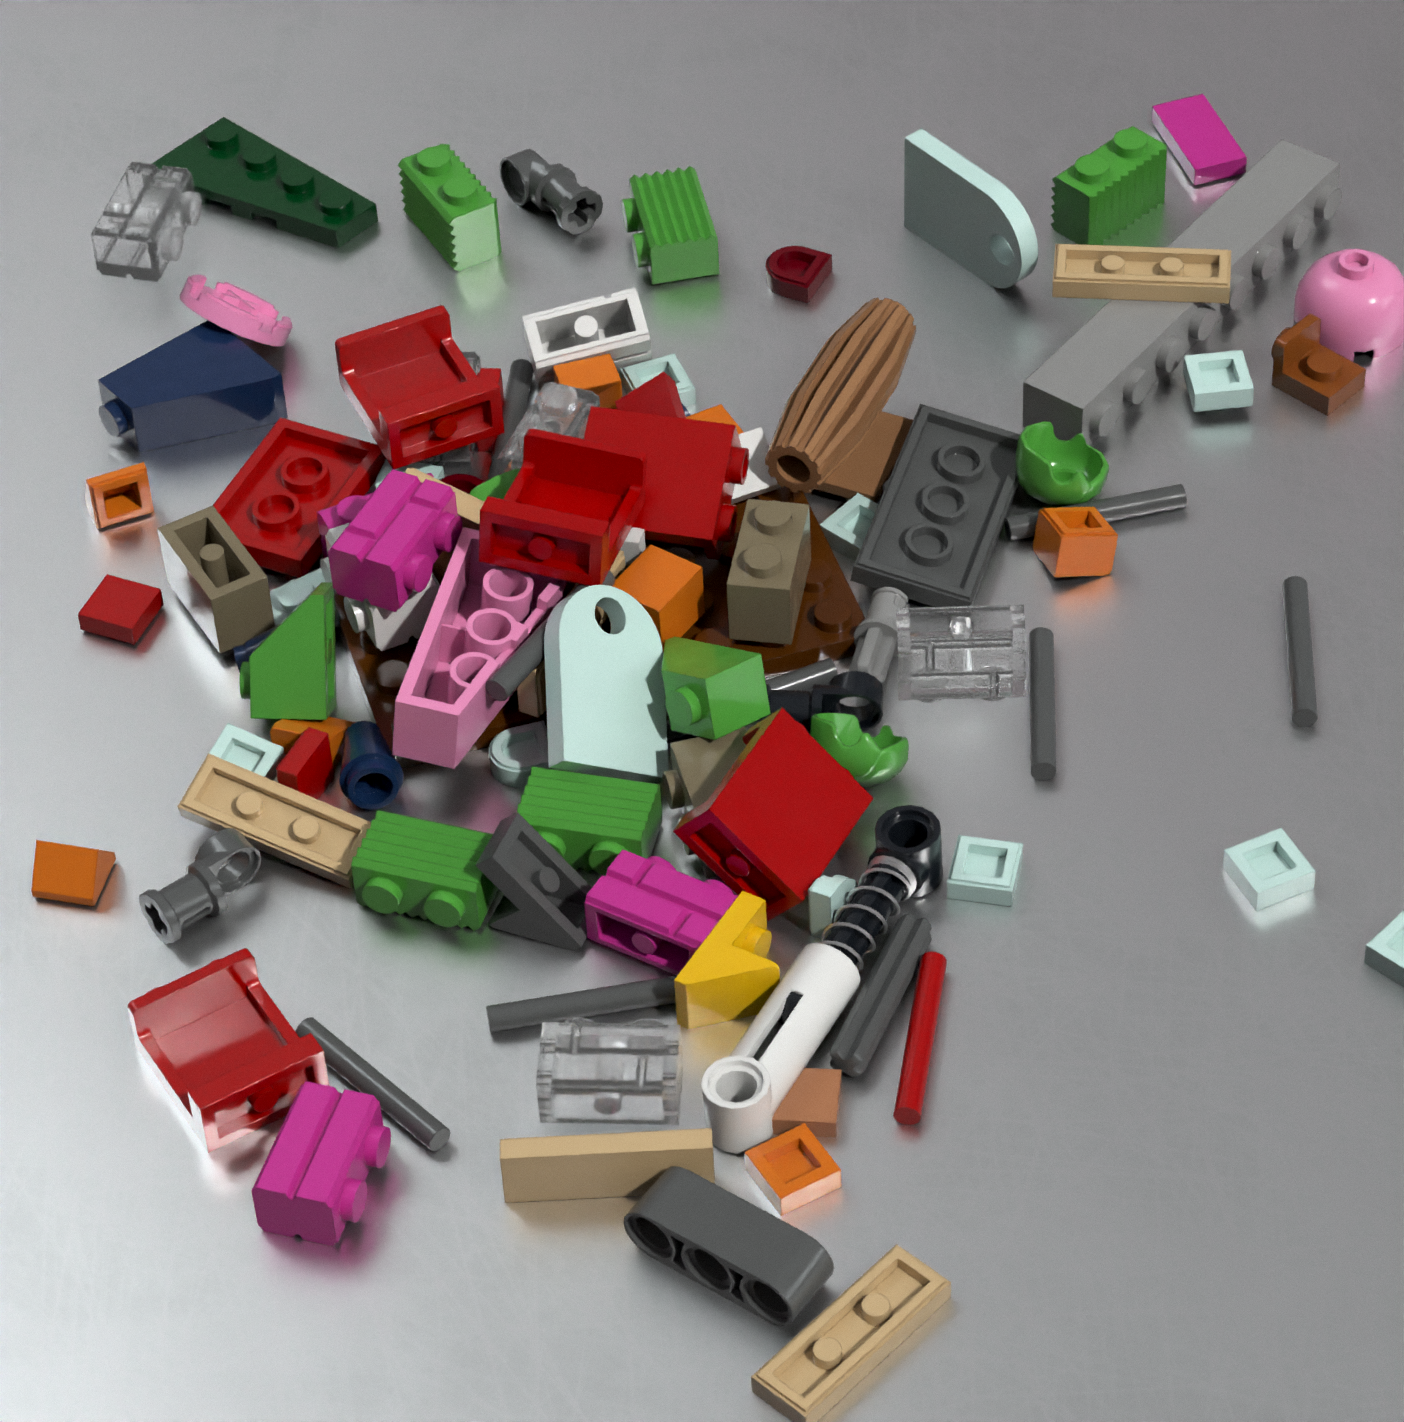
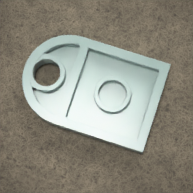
[904,128,1038,288]
[544,585,669,784]

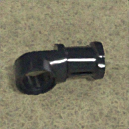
[757,671,884,735]

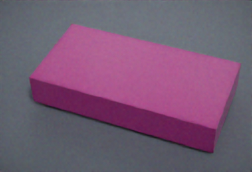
[1151,94,1247,185]

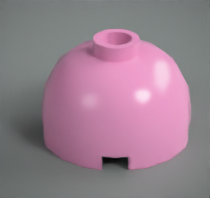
[1294,249,1404,361]

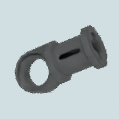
[499,149,603,235]
[139,828,261,944]

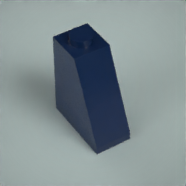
[98,320,288,453]

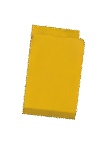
[674,891,780,1029]

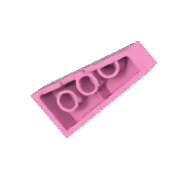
[392,527,576,769]

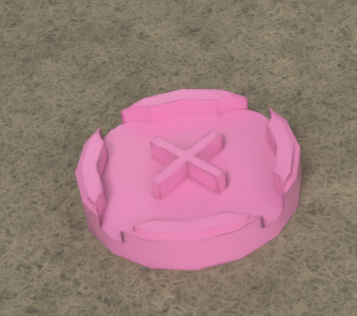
[180,275,292,347]

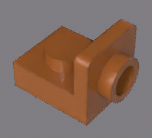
[1271,313,1366,416]

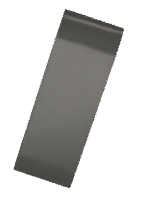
[623,1166,834,1326]

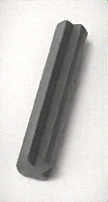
[830,914,932,1077]

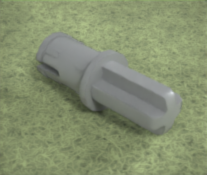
[848,587,910,683]

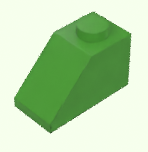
[240,582,337,720]
[661,636,771,740]

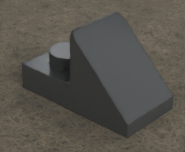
[475,812,592,951]

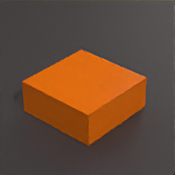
[744,1123,841,1217]

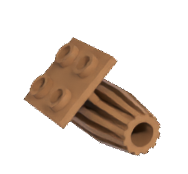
[765,298,916,503]

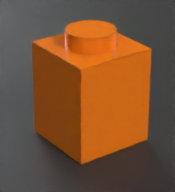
[610,544,705,653]

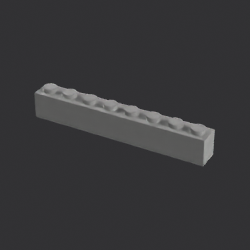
[1022,139,1342,446]

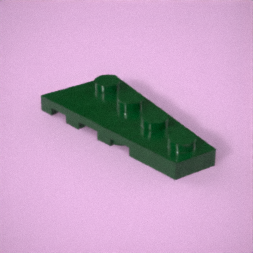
[143,117,378,248]

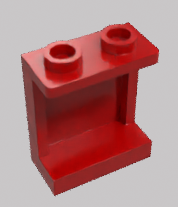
[335,305,505,469]
[584,406,749,560]
[479,428,647,586]
[673,707,873,922]
[127,948,329,1153]

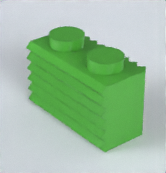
[1051,126,1167,245]
[398,144,501,272]
[621,166,719,285]
[517,766,663,876]
[351,810,498,931]

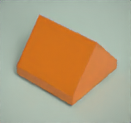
[31,840,116,906]

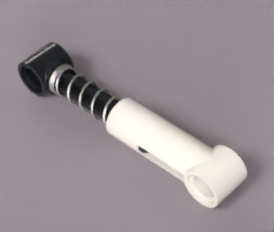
[701,805,943,1154]

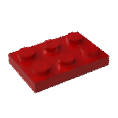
[212,418,386,578]

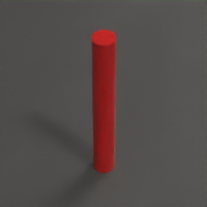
[893,952,947,1125]

